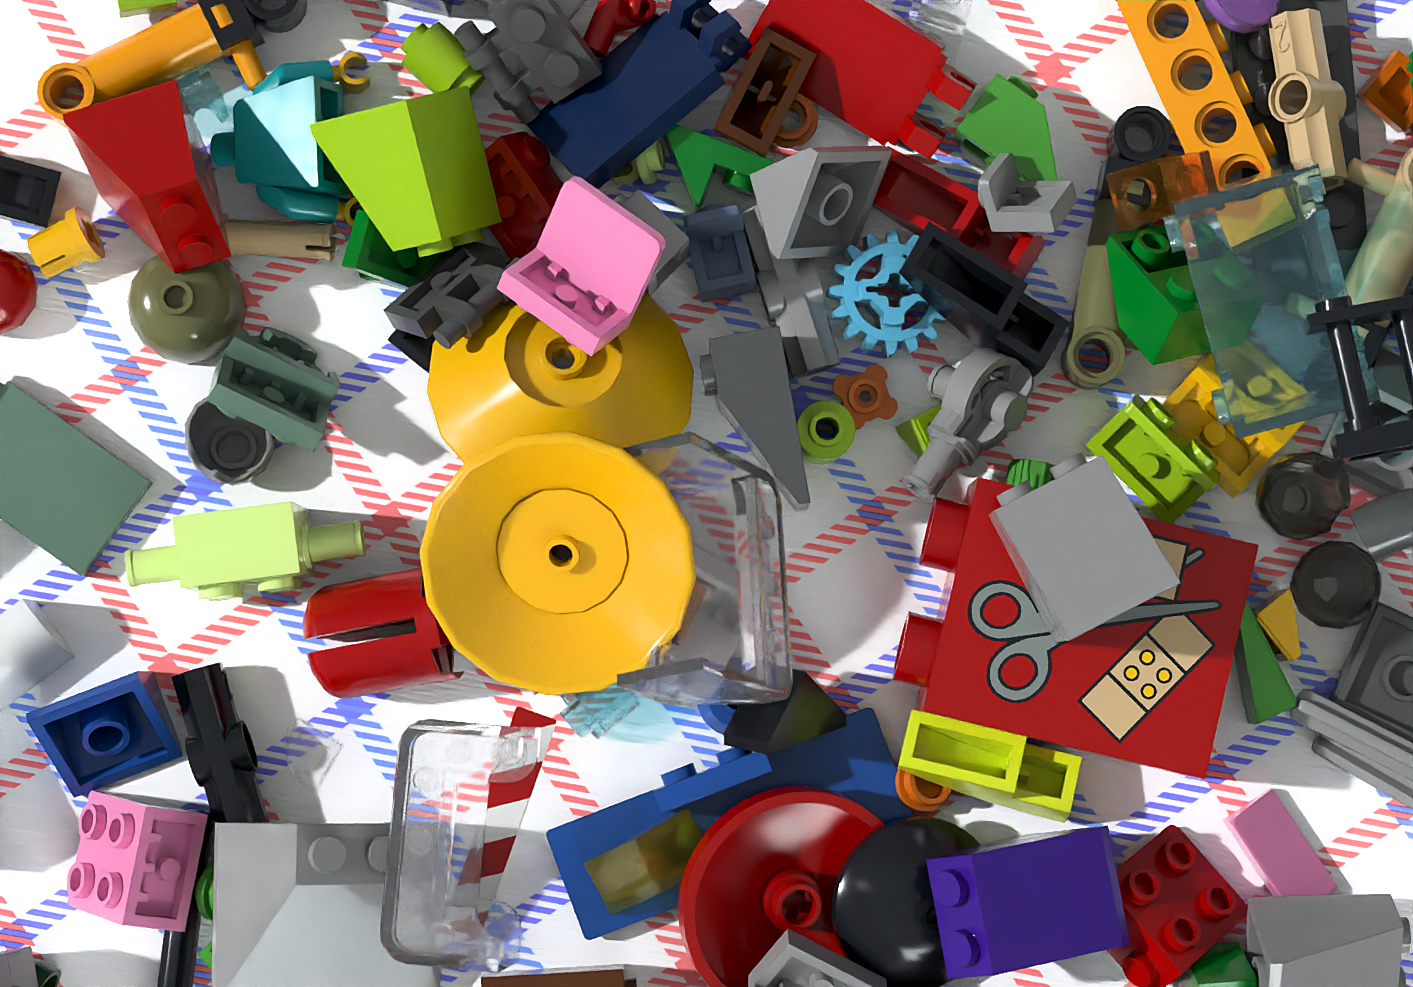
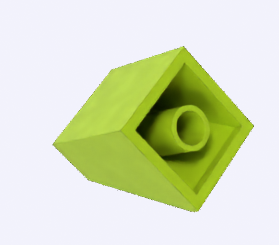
[309,85,502,257]

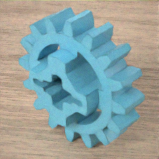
[826,229,947,358]

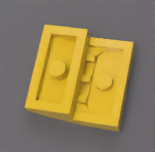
[1162,339,1317,498]

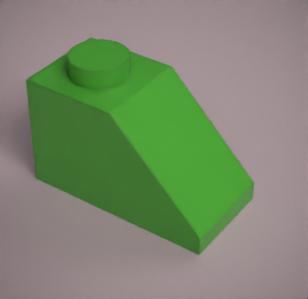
[952,73,1058,181]

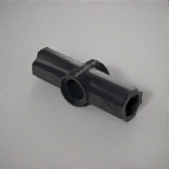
[171,662,269,825]

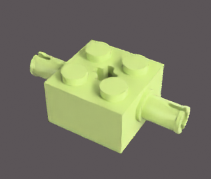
[125,501,366,601]

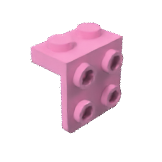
[496,176,666,356]

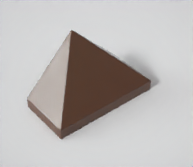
[713,27,817,157]

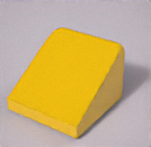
[1252,588,1301,662]

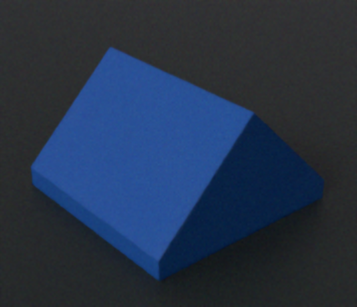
[26,671,183,798]

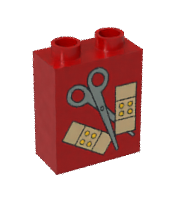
[892,477,1259,779]

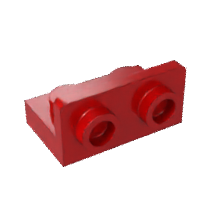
[484,131,564,261]

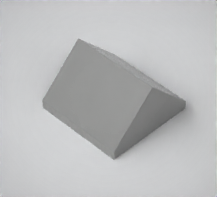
[750,145,893,260]

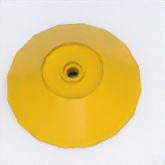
[427,292,694,471]
[419,431,696,695]

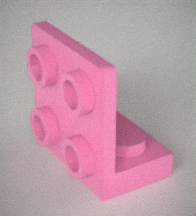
[67,790,208,932]

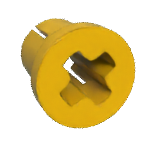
[27,206,105,278]

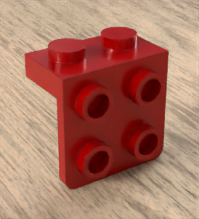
[1107,825,1248,987]

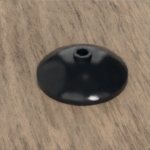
[831,816,981,987]

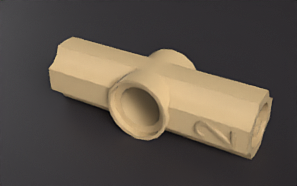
[1268,8,1348,193]

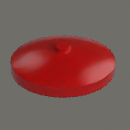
[678,786,884,987]

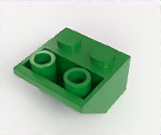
[1106,217,1266,366]

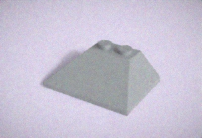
[211,822,443,987]

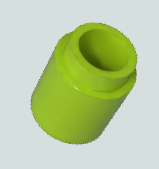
[401,22,486,97]
[796,400,855,465]

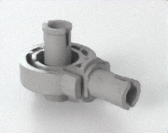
[902,348,1034,502]

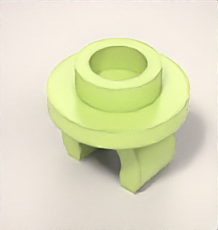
[613,138,665,185]

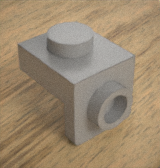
[978,153,1078,236]

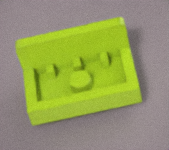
[1086,393,1220,524]

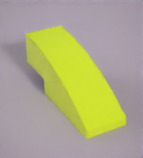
[898,709,1082,823]

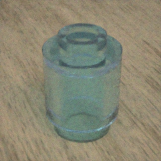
[559,674,648,740]

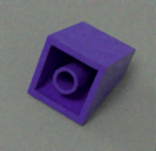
[926,825,1130,979]

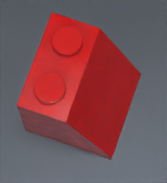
[63,80,232,274]

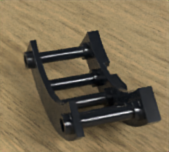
[1303,295,1413,465]

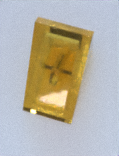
[584,808,703,915]

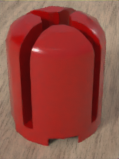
[302,566,464,699]

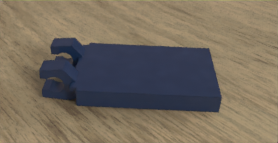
[526,0,753,189]

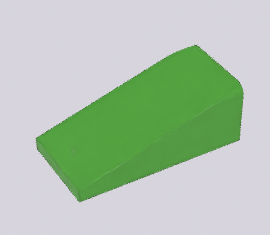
[1234,601,1298,724]

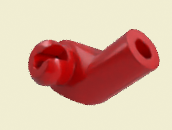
[583,0,657,58]

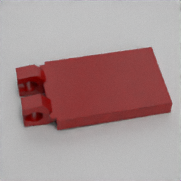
[742,0,978,159]

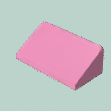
[1223,788,1337,896]

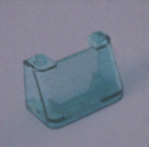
[1163,157,1381,439]

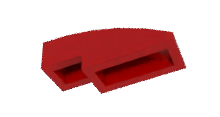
[872,146,1046,281]

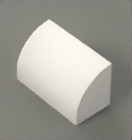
[0,598,76,712]

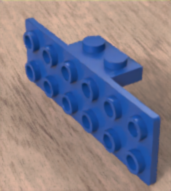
[546,707,913,940]

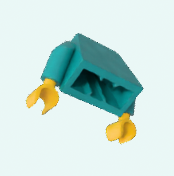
[210,52,371,230]

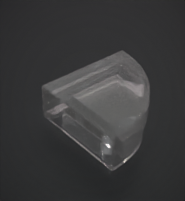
[285,714,345,795]

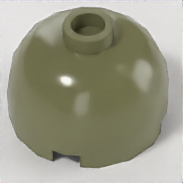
[127,255,247,365]

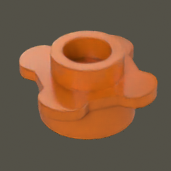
[832,364,898,430]

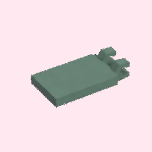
[0,381,153,577]

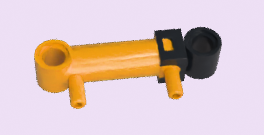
[37,0,307,128]

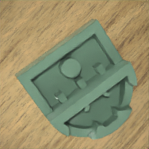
[207,327,340,452]

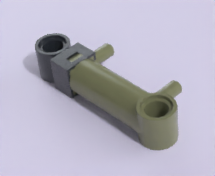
[1061,106,1204,390]

